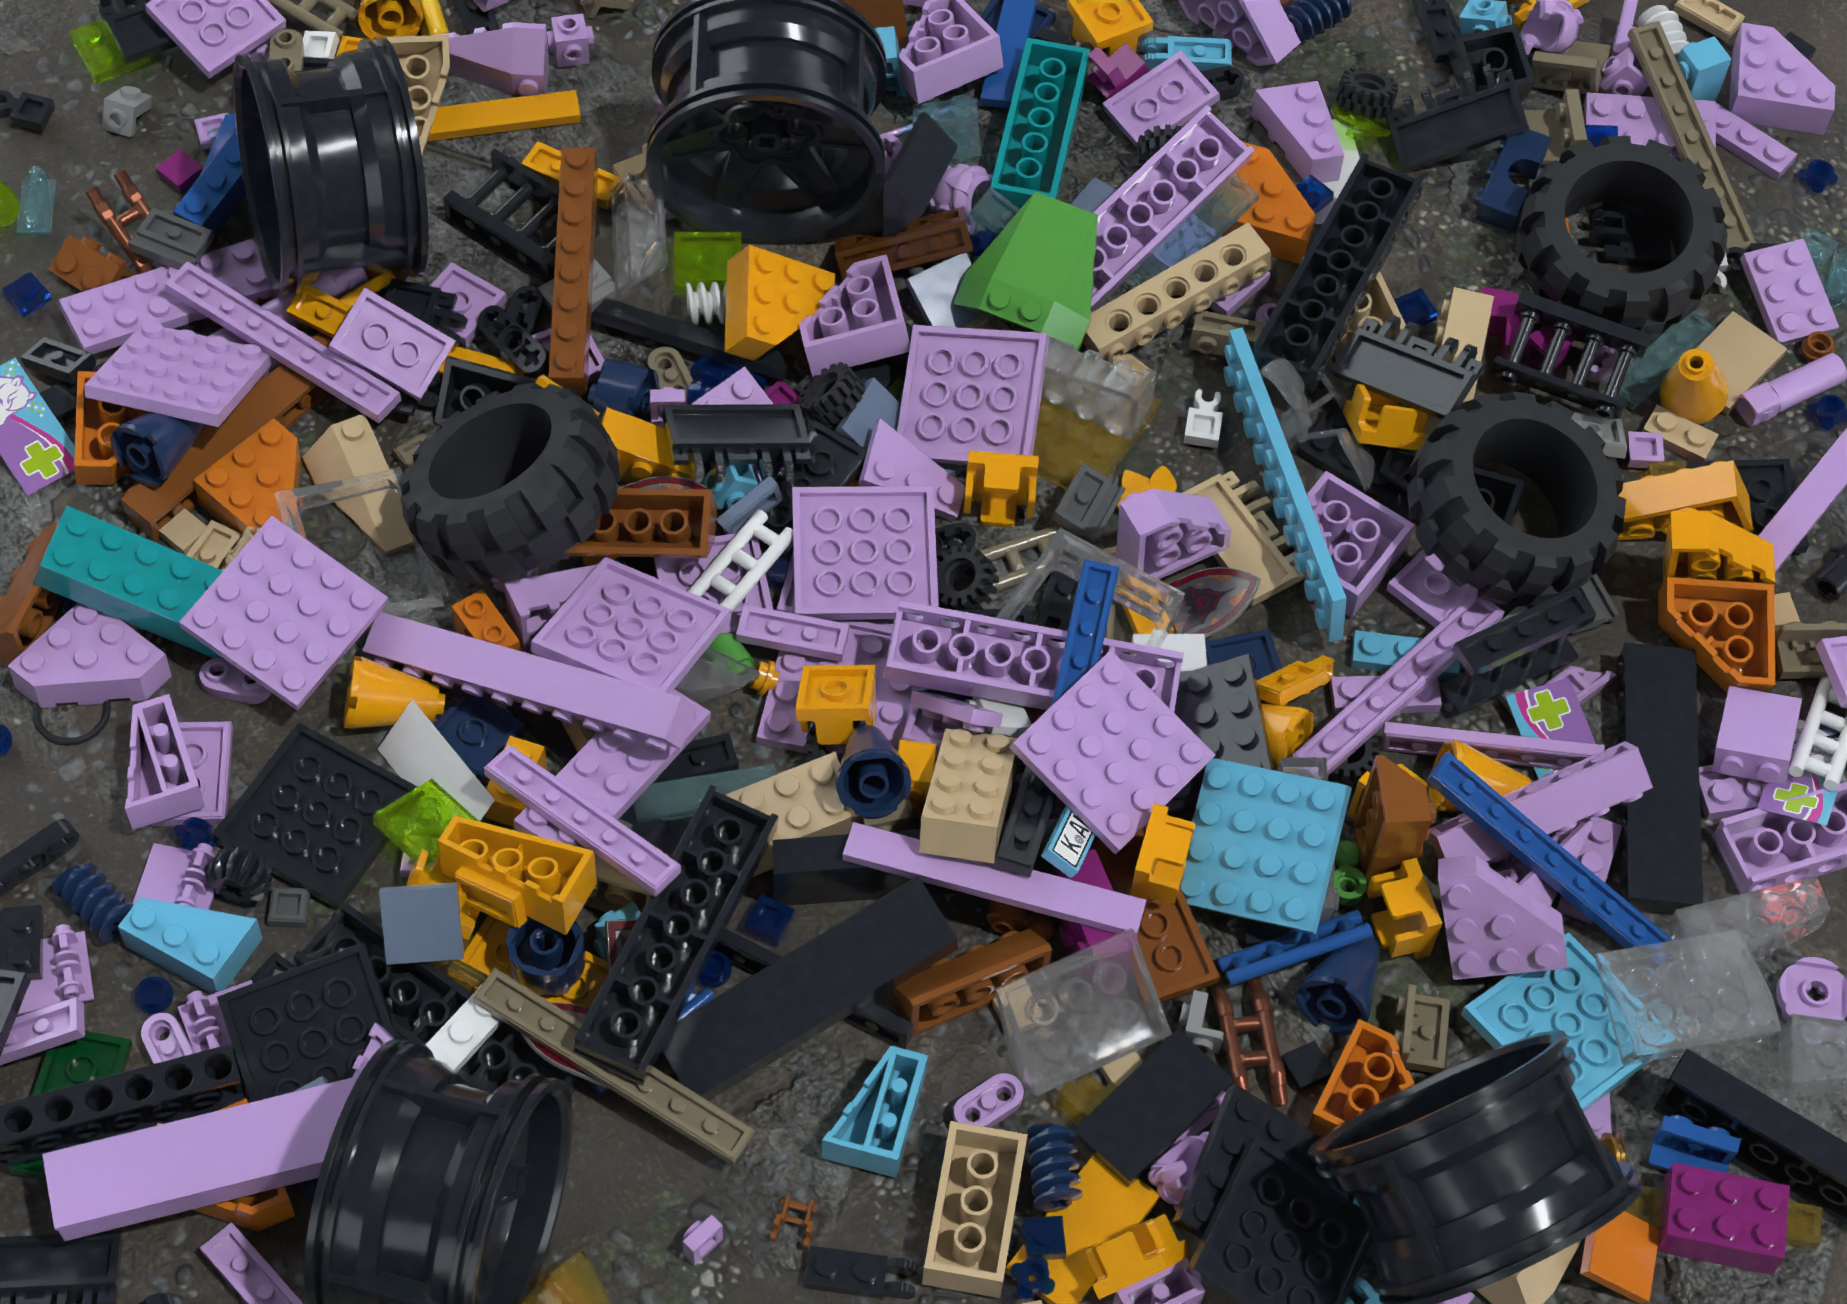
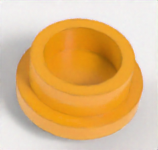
[750,660,780,696]

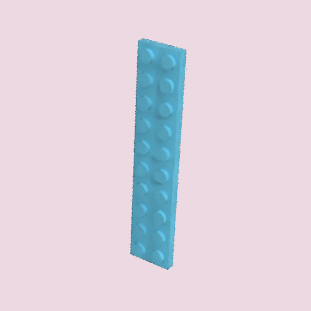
[1223,327,1347,642]

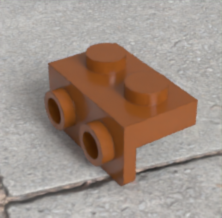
[48,235,134,292]

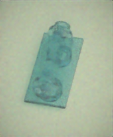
[16,166,57,234]

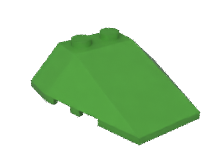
[953,192,1098,353]

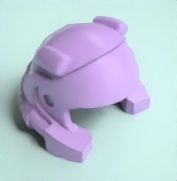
[1520,0,1584,55]
[928,164,993,234]
[1148,1131,1209,1211]

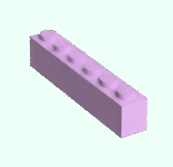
[1429,741,1653,862]

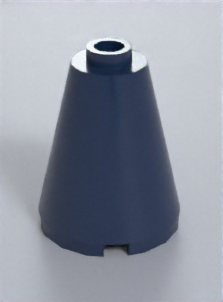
[110,412,207,487]
[836,725,912,818]
[1296,937,1380,1035]

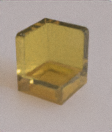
[1056,1074,1118,1125]

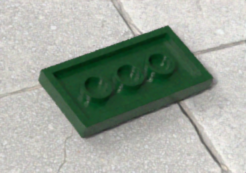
[8,1031,133,1180]

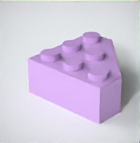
[898,0,1004,104]
[1178,0,1301,66]
[1729,23,1835,135]
[799,254,910,377]
[1307,471,1415,618]
[1116,488,1231,589]
[8,603,172,708]
[1438,855,1568,980]

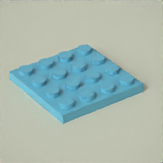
[1180,758,1352,934]
[1461,932,1675,1112]

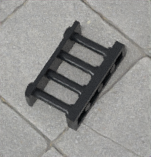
[443,148,599,283]
[1491,290,1652,419]
[1440,587,1596,715]

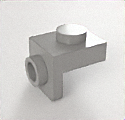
[102,86,153,137]
[1179,990,1224,1055]

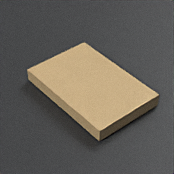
[1696,311,1787,415]

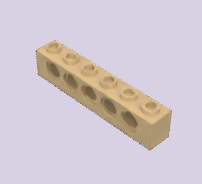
[1082,222,1271,367]

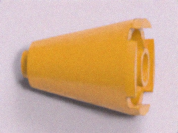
[358,0,423,40]
[1659,349,1729,425]
[343,656,445,729]
[1261,704,1313,774]
[1428,739,1531,812]

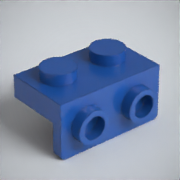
[1647,1115,1741,1173]

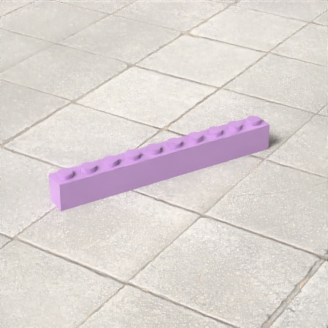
[362,612,697,751]

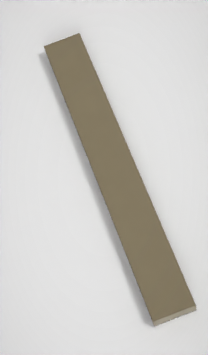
[1627,21,1756,252]
[473,968,755,1166]

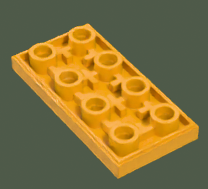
[1005,1155,1160,1304]

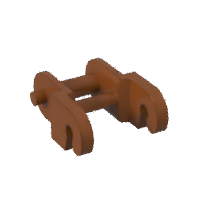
[770,1194,818,1249]

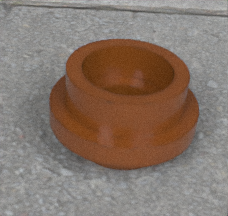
[1800,331,1835,362]

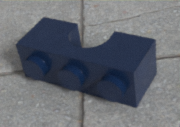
[1473,130,1551,232]

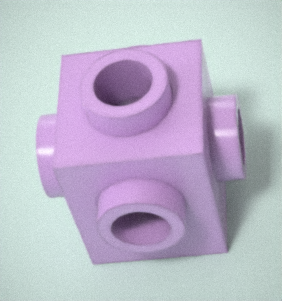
[547,13,594,68]
[1600,45,1649,96]

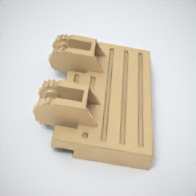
[1183,471,1305,607]

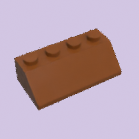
[564,488,718,558]
[0,521,67,667]
[1353,755,1436,891]
[891,928,1052,1037]

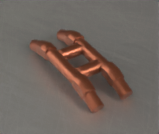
[85,168,155,274]
[1210,979,1288,1106]

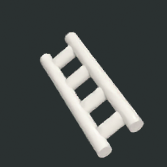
[688,509,793,613]
[1789,676,1847,791]

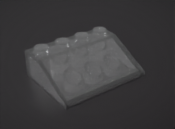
[995,928,1172,1096]
[1594,929,1782,1066]

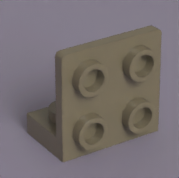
[1532,41,1611,94]
[1524,89,1587,165]

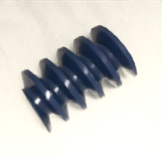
[1283,0,1352,45]
[52,863,134,944]
[1027,1123,1083,1212]

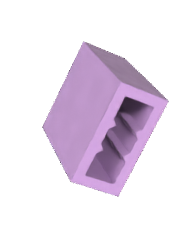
[1712,686,1802,785]

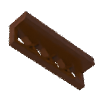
[835,206,973,281]

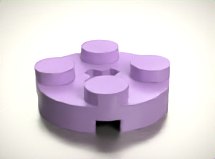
[1776,957,1847,1032]

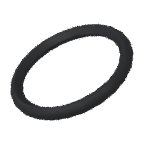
[33,699,111,746]

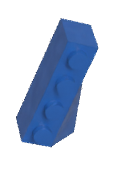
[173,113,246,236]

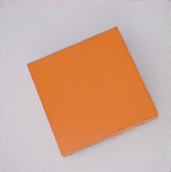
[1580,1211,1660,1304]

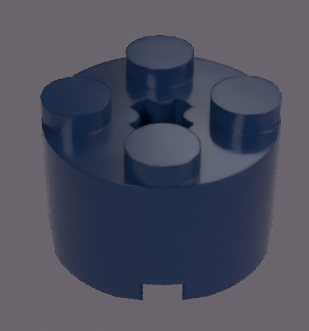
[588,359,659,423]
[506,916,586,996]

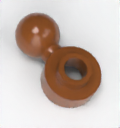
[986,901,1055,941]

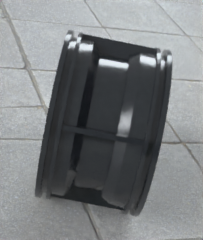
[646,0,887,245]
[233,37,429,297]
[1308,1030,1642,1304]
[304,1038,573,1304]

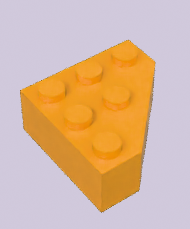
[725,245,835,361]
[1663,508,1775,586]

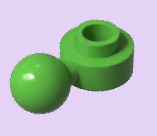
[1328,840,1367,906]

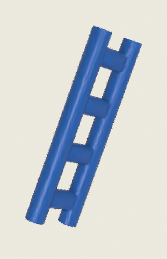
[1217,909,1373,986]

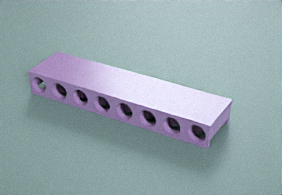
[1091,105,1255,313]
[883,600,1184,714]
[1711,782,1847,899]
[42,1076,359,1241]

